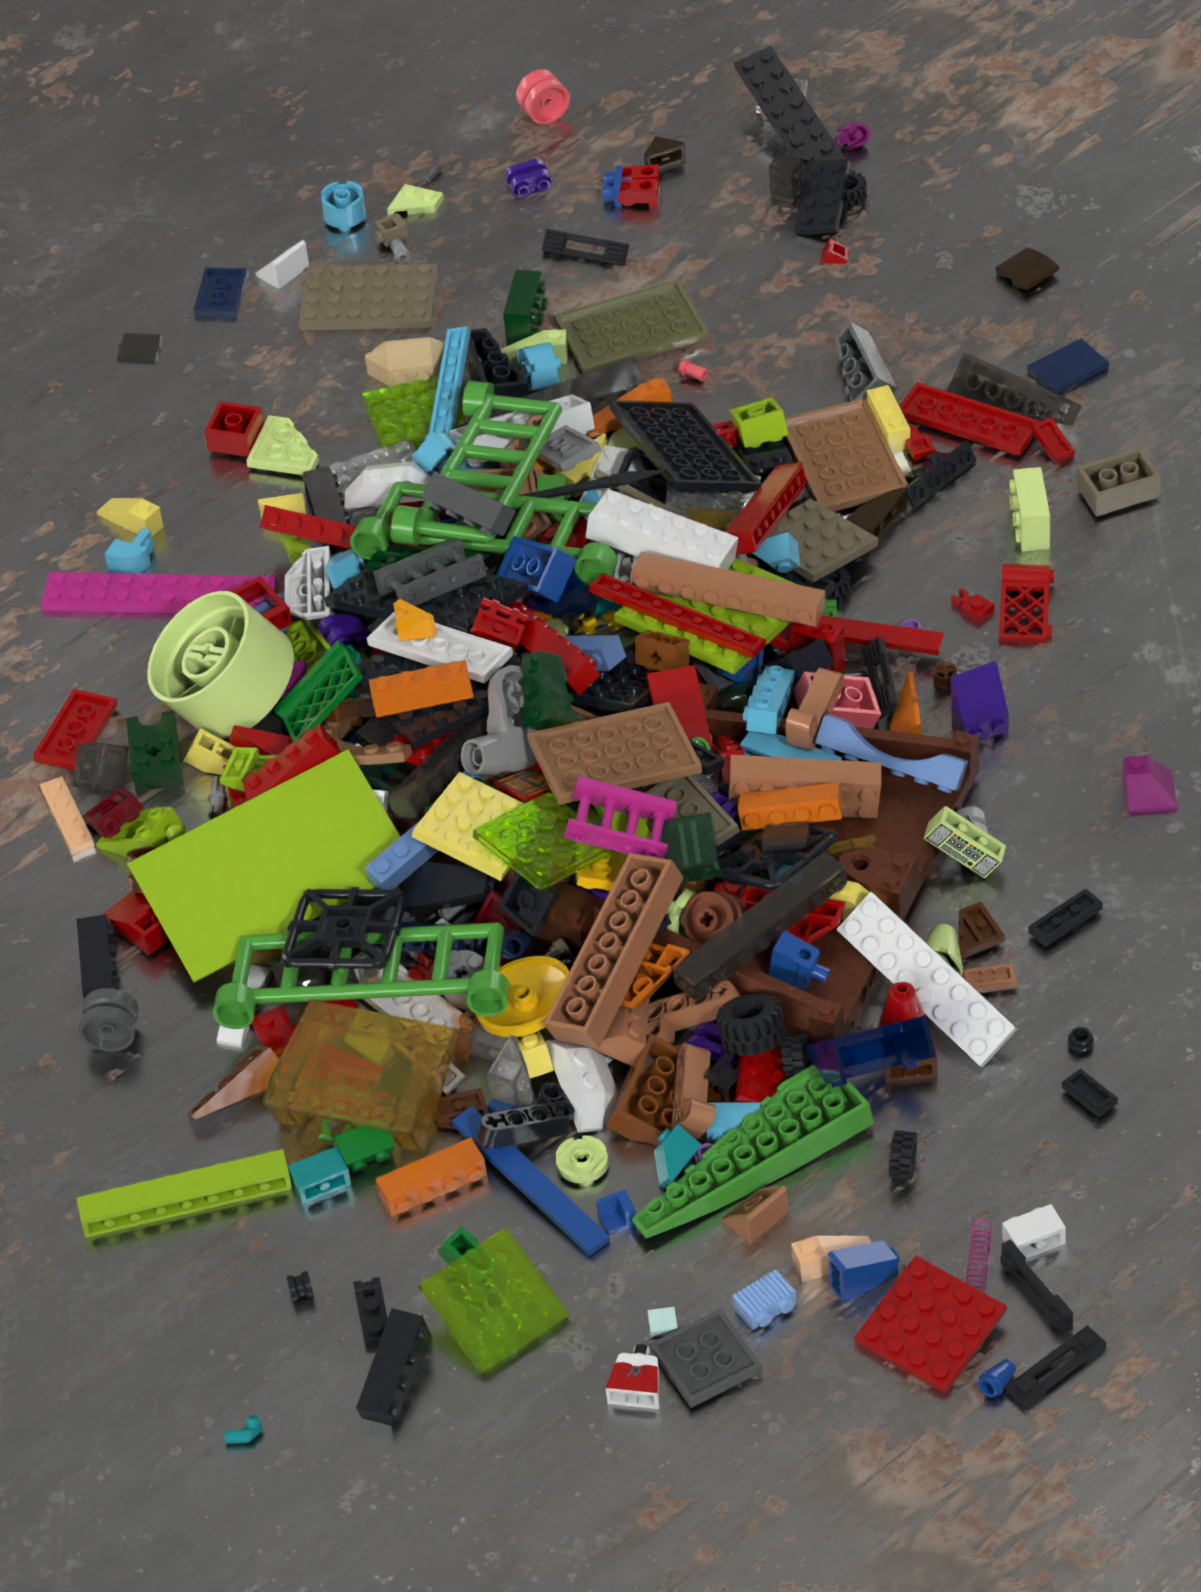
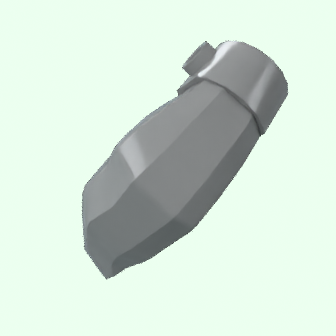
[461,665,537,776]

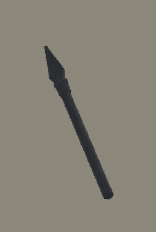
[521,470,662,498]

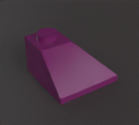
[1122,755,1178,814]

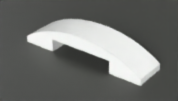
[217,964,274,1048]

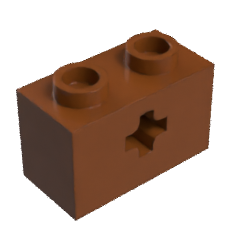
[635,630,689,671]

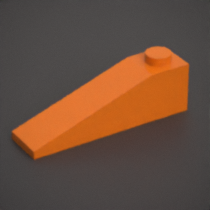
[587,377,672,438]
[890,671,921,735]

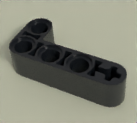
[476,1083,575,1149]

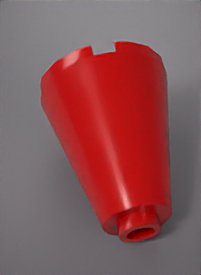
[877,982,929,1042]

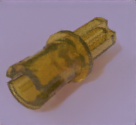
[827,833,877,858]

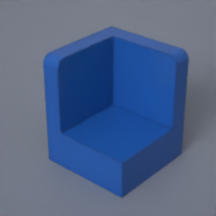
[596,1189,636,1235]

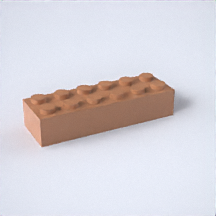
[728,755,881,818]

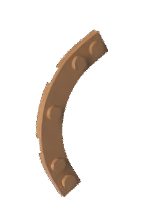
[322,718,412,765]

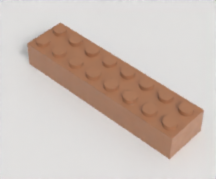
[544,853,684,1049]

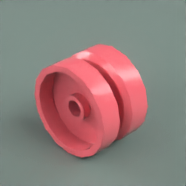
[516,69,570,124]

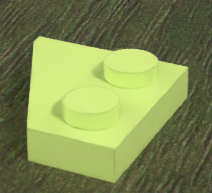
[387,184,444,216]

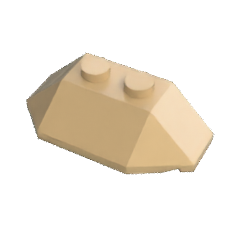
[365,337,445,387]

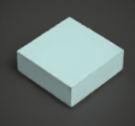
[647,1307,678,1338]

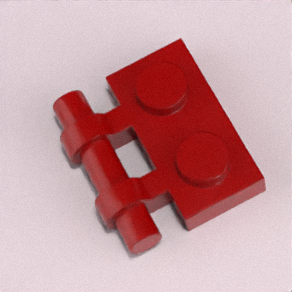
[470,597,529,650]

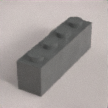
[835,322,897,402]
[422,471,516,536]

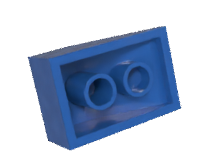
[496,536,577,603]

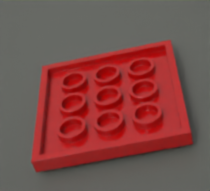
[854,1255,1007,1395]

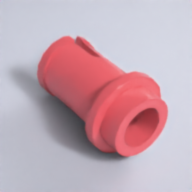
[678,360,708,382]

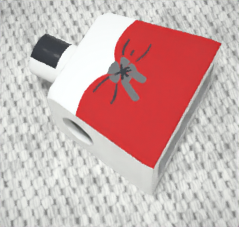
[606,1344,660,1409]

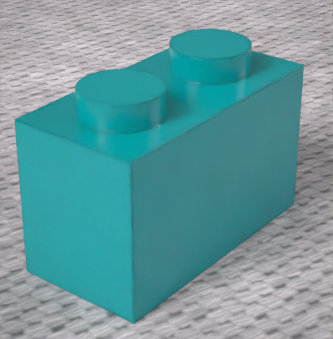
[288,1147,351,1204]

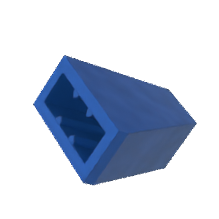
[827,1240,900,1304]

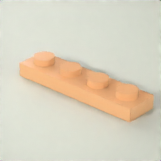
[39,776,95,855]

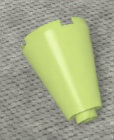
[925,924,963,976]

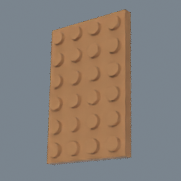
[785,398,908,511]
[527,702,702,805]

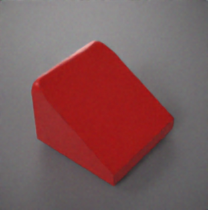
[821,239,849,264]

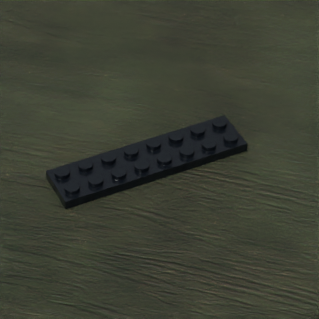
[734,45,851,176]

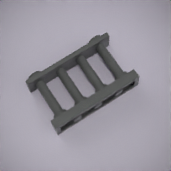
[373,538,487,606]

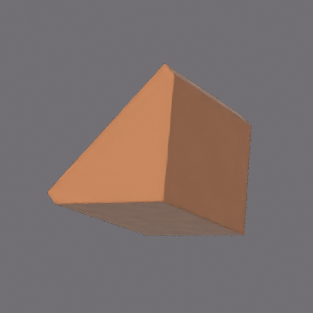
[722,1185,789,1244]

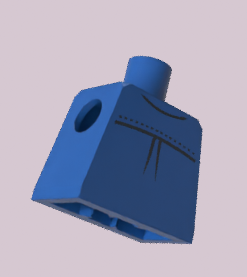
[769,931,831,989]

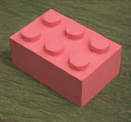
[793,672,881,729]

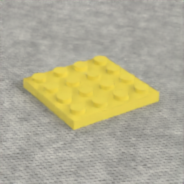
[412,772,547,881]

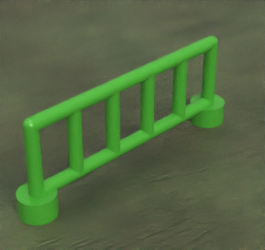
[391,380,562,546]
[350,482,618,585]
[213,922,510,1029]

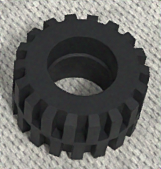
[716,993,786,1056]

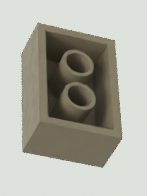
[1077,447,1161,516]

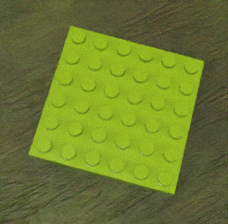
[614,558,798,674]

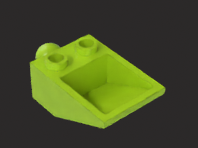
[96,807,186,857]

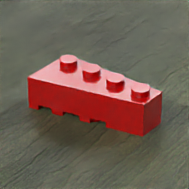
[242,724,340,801]

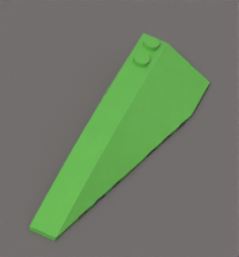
[632,1057,874,1238]

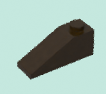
[847,487,907,538]

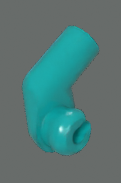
[224,1415,263,1444]

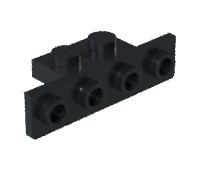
[904,441,976,508]

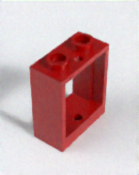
[230,576,292,630]
[790,619,846,673]

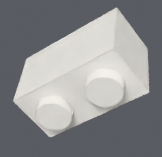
[1002,1204,1066,1259]

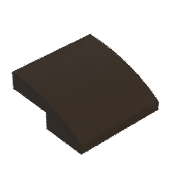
[995,247,1060,290]

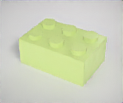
[1009,467,1050,552]

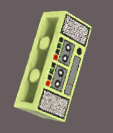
[923,806,1006,878]

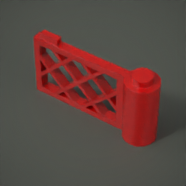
[999,564,1055,643]

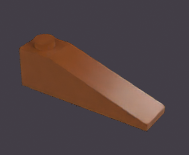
[187,1045,289,1120]

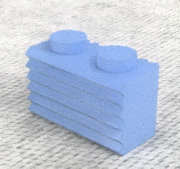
[733,1269,797,1330]

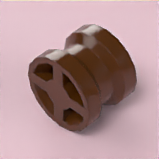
[933,662,957,692]

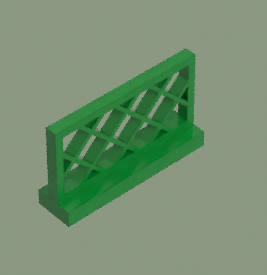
[274,640,363,743]

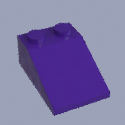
[951,661,1009,742]

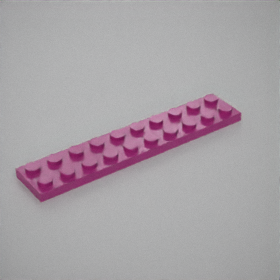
[41,572,278,614]

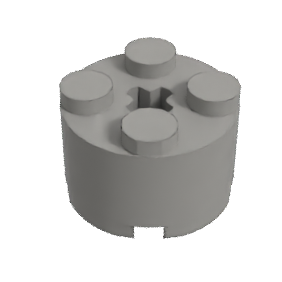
[444,950,484,1010]

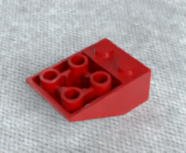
[101,891,170,956]

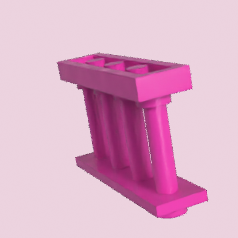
[563,776,677,859]

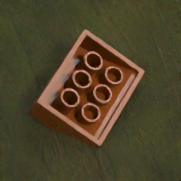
[606,1033,713,1146]

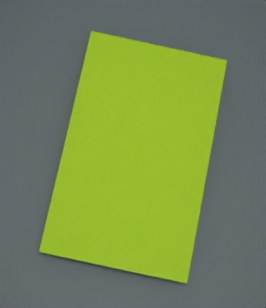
[127,749,400,982]

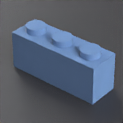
[364,820,439,890]

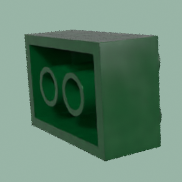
[503,270,548,346]

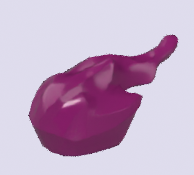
[834,122,870,150]

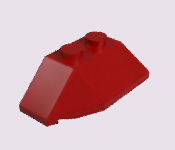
[741,885,846,944]

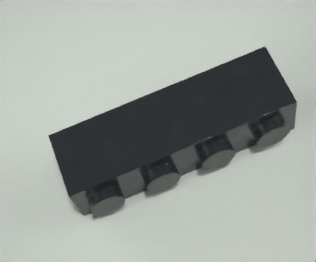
[76,914,120,999]

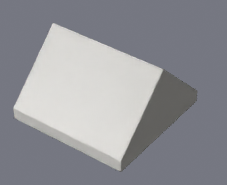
[255,240,309,289]

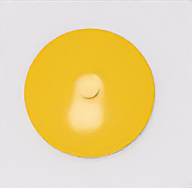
[475,956,569,1037]

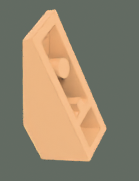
[791,1235,871,1283]

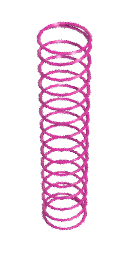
[966,1219,992,1292]

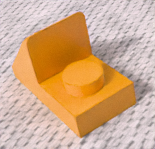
[393,599,437,641]

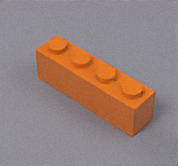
[369,660,474,717]
[738,782,843,831]
[375,1137,487,1217]

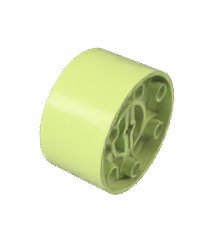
[147,591,294,739]

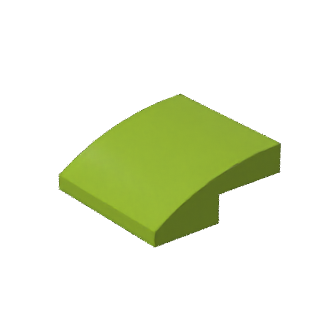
[220,747,277,792]

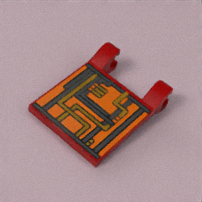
[494,762,552,802]

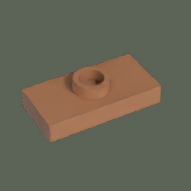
[962,963,1017,993]

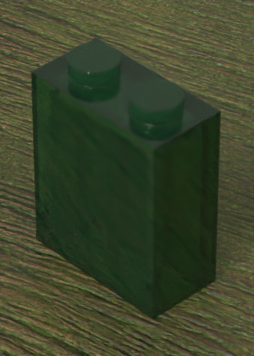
[662,812,722,885]

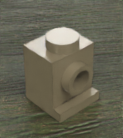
[374,213,409,247]

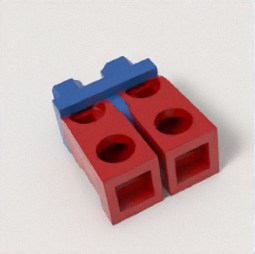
[602,164,661,208]

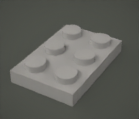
[538,425,601,472]

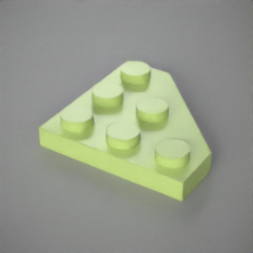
[246,415,319,475]

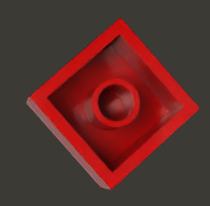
[205,401,265,457]

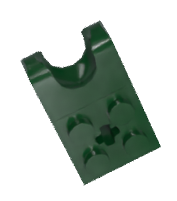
[126,710,184,792]

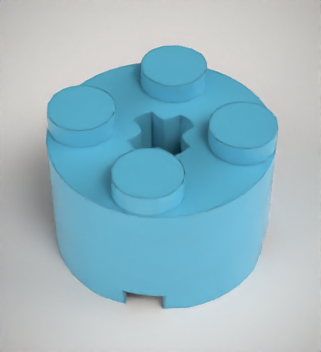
[321,181,366,231]
[517,342,561,392]
[412,431,467,476]

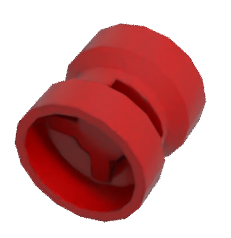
[408,951,435,981]

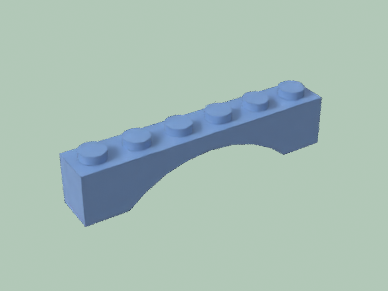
[815,714,968,793]

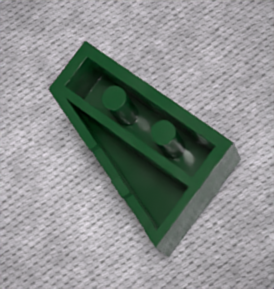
[522,651,579,731]

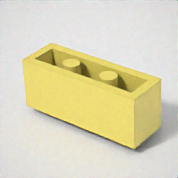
[867,385,910,453]

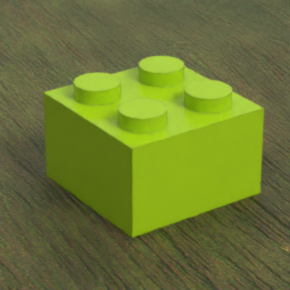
[729,397,789,448]

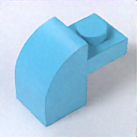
[104,528,154,573]

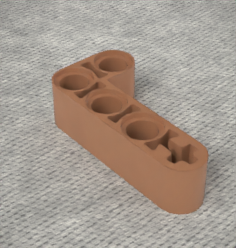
[786,668,844,751]
[646,980,741,1045]
[672,1043,716,1139]

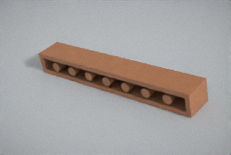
[632,552,825,627]

